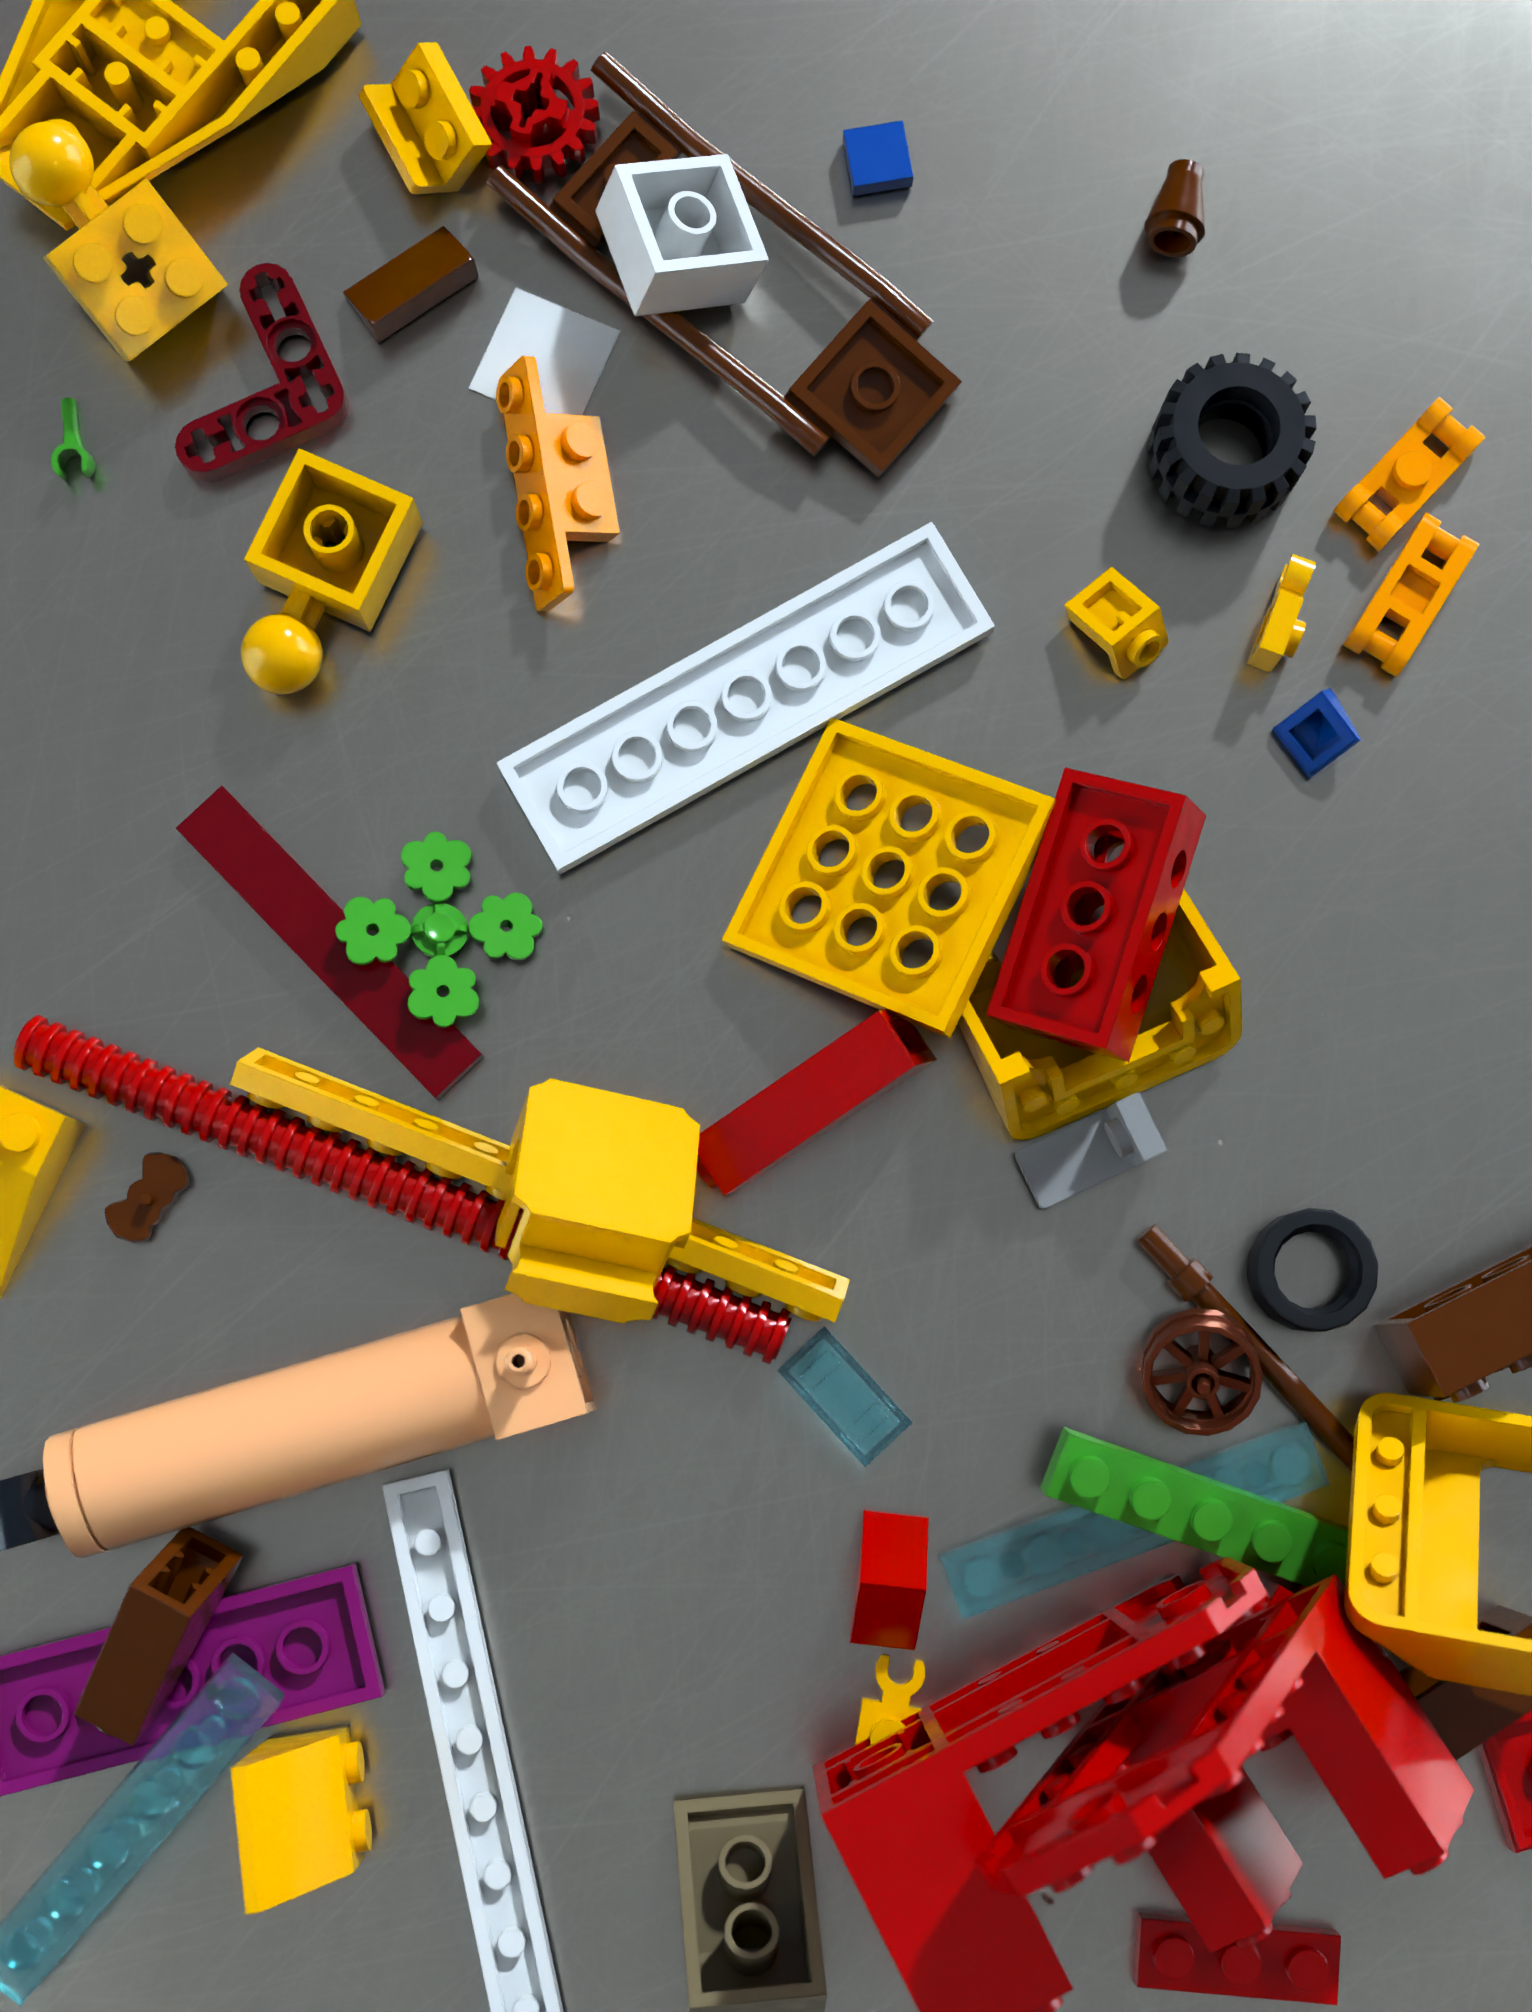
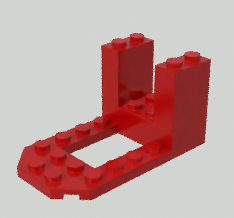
[812,1557,1267,2012]
[974,1574,1474,1953]

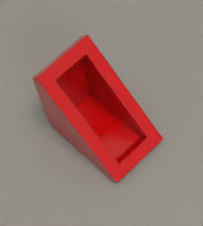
[849,1510,929,1650]

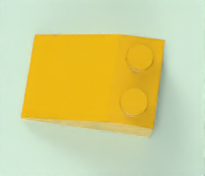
[0,1085,86,1299]
[231,1725,372,1914]

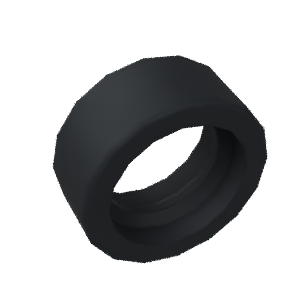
[1247,1208,1378,1332]

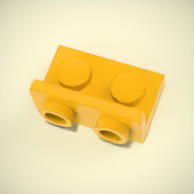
[358,42,492,194]

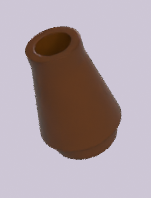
[1144,159,1205,257]

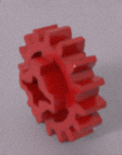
[469,46,600,184]

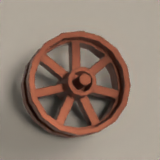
[1141,1308,1263,1436]

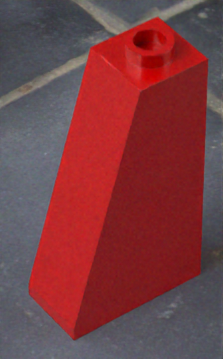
[696,1010,937,1195]

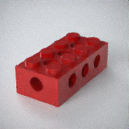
[986,768,1207,1062]

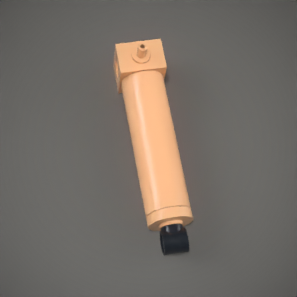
[0,1293,597,1559]

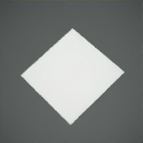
[468,287,621,415]

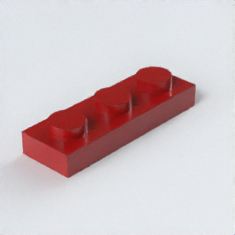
[1133,1912,1341,2005]

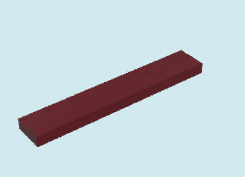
[176,785,484,1100]

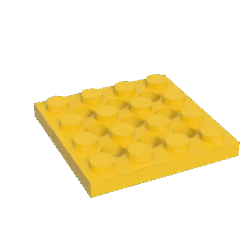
[721,718,1056,1038]

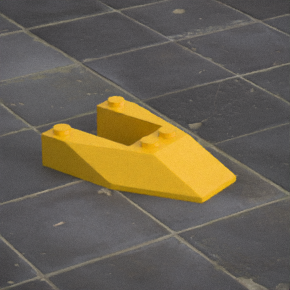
[0,0,362,230]

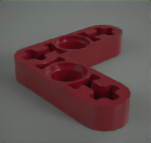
[175,263,349,483]

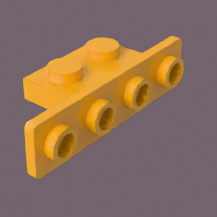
[496,356,620,611]

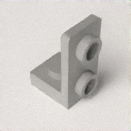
[1015,1091,1168,1209]

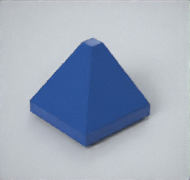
[1272,688,1361,778]

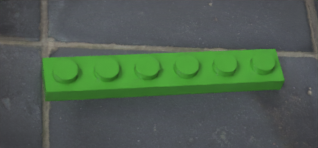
[1040,1427,1348,1587]

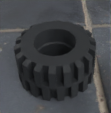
[1148,353,1317,528]

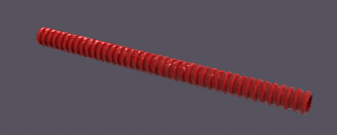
[13,1015,792,1364]

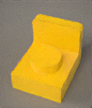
[1064,566,1169,680]

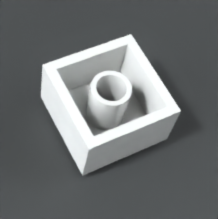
[595,154,769,316]

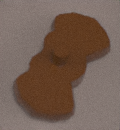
[104,1152,190,1243]

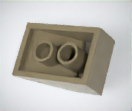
[673,1789,827,2012]

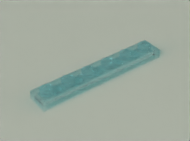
[939,1421,1330,1619]
[0,1652,285,2006]

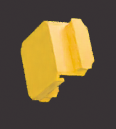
[495,1078,700,1324]

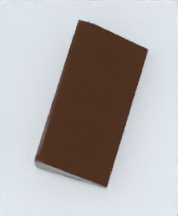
[343,226,479,343]

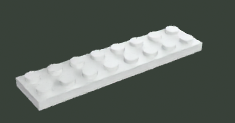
[496,522,995,875]

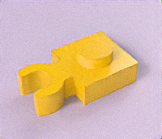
[1247,554,1316,673]
[855,1653,925,1745]

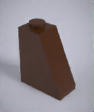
[74,1527,243,1746]

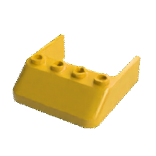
[1344,1393,1532,1696]

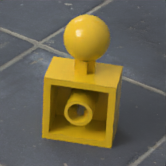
[9,121,228,361]
[241,448,423,694]

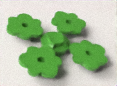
[335,832,543,1028]

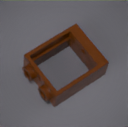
[1399,1605,1532,1761]

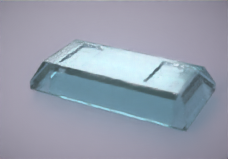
[777,1326,913,1467]

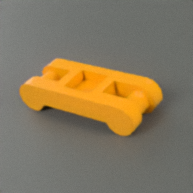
[1333,397,1486,552]
[1343,512,1479,677]

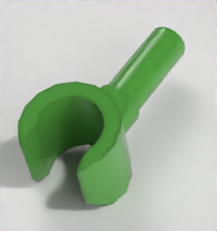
[51,398,96,481]

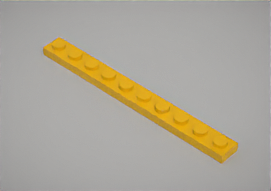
[230,1047,850,1323]

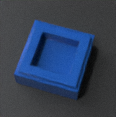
[843,120,914,196]

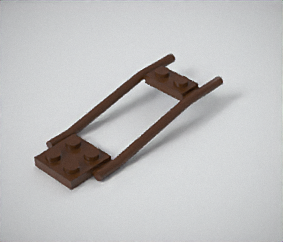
[486,52,962,478]

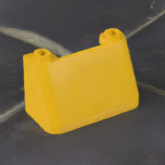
[958,889,1242,1140]

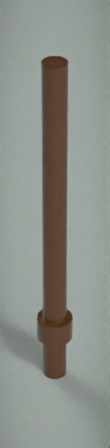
[1136,1224,1354,1472]

